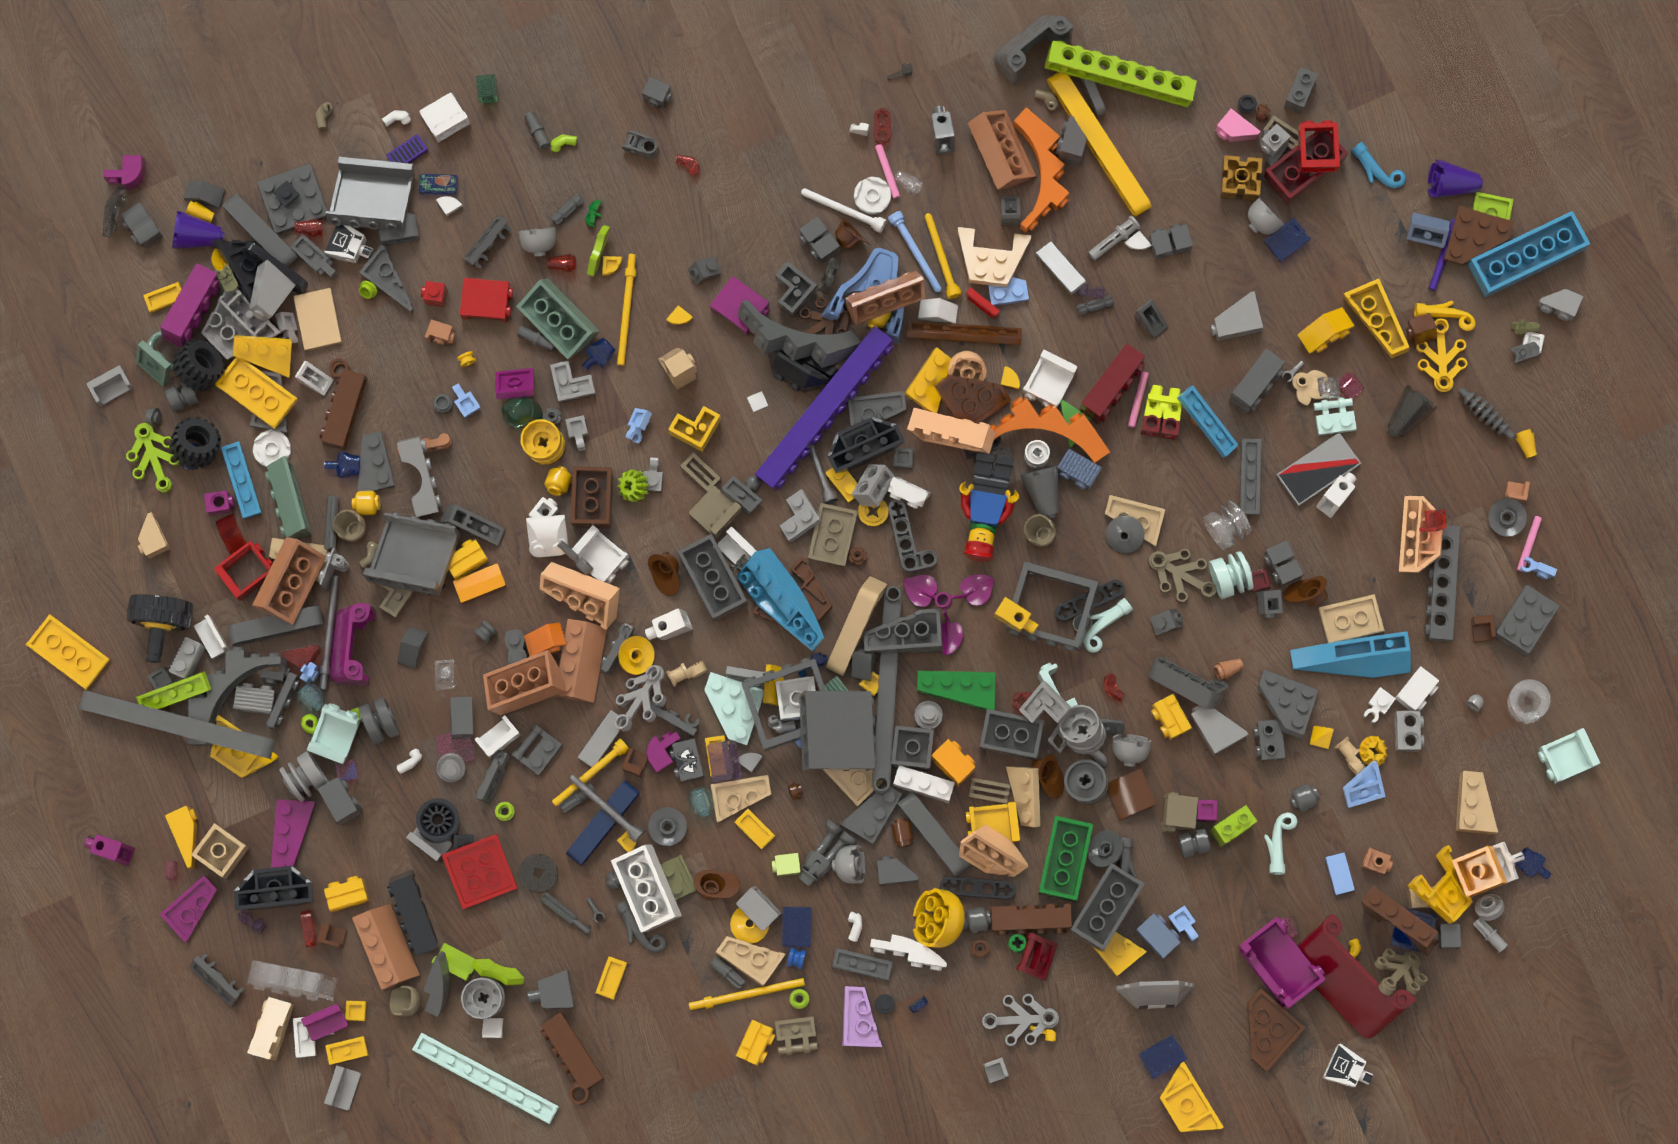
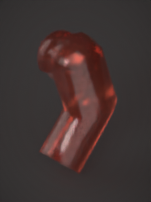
[676,154,700,175]
[1103,673,1124,702]

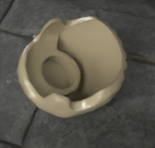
[333,509,366,542]
[1024,514,1056,547]
[390,986,420,1017]

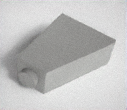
[249,260,295,322]
[1211,291,1263,341]
[1190,705,1248,756]

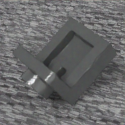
[688,256,722,285]
[1150,609,1183,636]
[260,663,291,685]

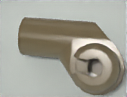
[1034,89,1058,111]
[315,102,333,130]
[359,541,378,570]

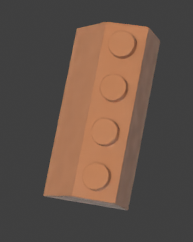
[968,110,1036,190]
[845,271,925,325]
[252,537,326,625]
[555,619,607,703]
[483,650,565,716]
[352,904,421,991]

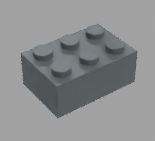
[1229,348,1285,414]
[1495,585,1560,657]
[979,709,1044,760]

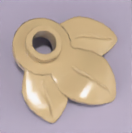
[1292,370,1327,406]

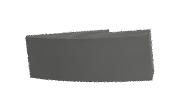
[423,951,450,1017]

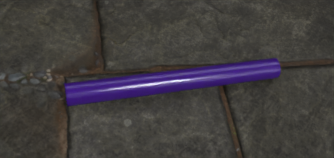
[1428,219,1455,291]

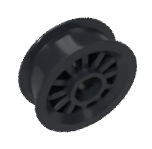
[416,798,460,843]

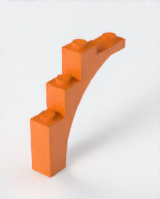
[1013,107,1069,234]
[990,397,1110,463]

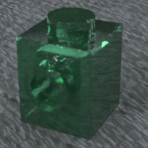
[476,74,498,105]

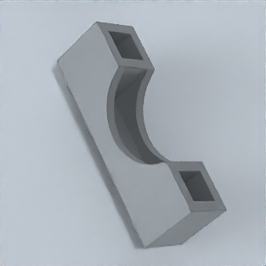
[397,436,442,517]

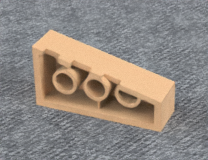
[907,408,996,454]
[539,562,620,630]

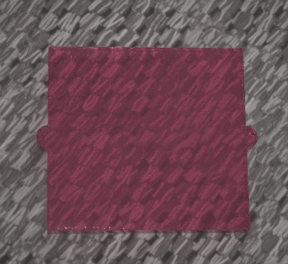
[436,733,476,762]

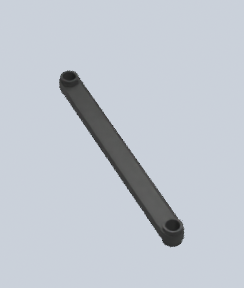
[872,586,902,794]

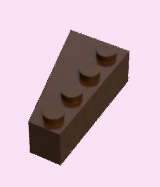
[991,903,1072,935]

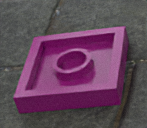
[495,368,534,400]

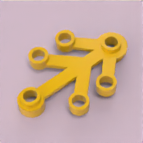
[1416,318,1467,392]

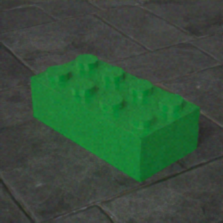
[1038,816,1093,902]

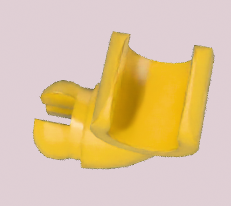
[1349,939,1361,958]

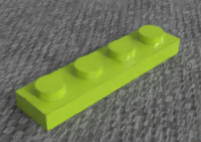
[136,672,212,709]

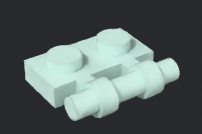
[1313,397,1357,436]

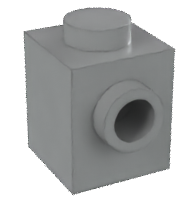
[1259,124,1291,157]

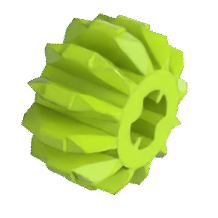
[617,469,650,502]

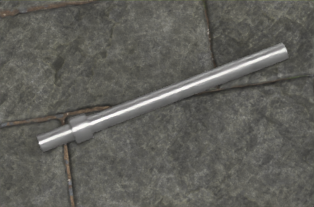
[319,576,339,690]

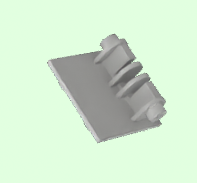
[318,548,349,591]

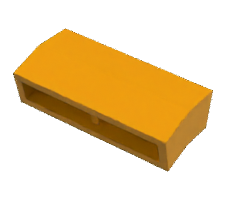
[453,564,506,603]

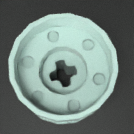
[1209,551,1253,599]

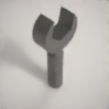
[557,540,594,575]

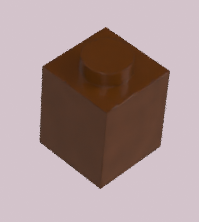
[1406,313,1437,345]

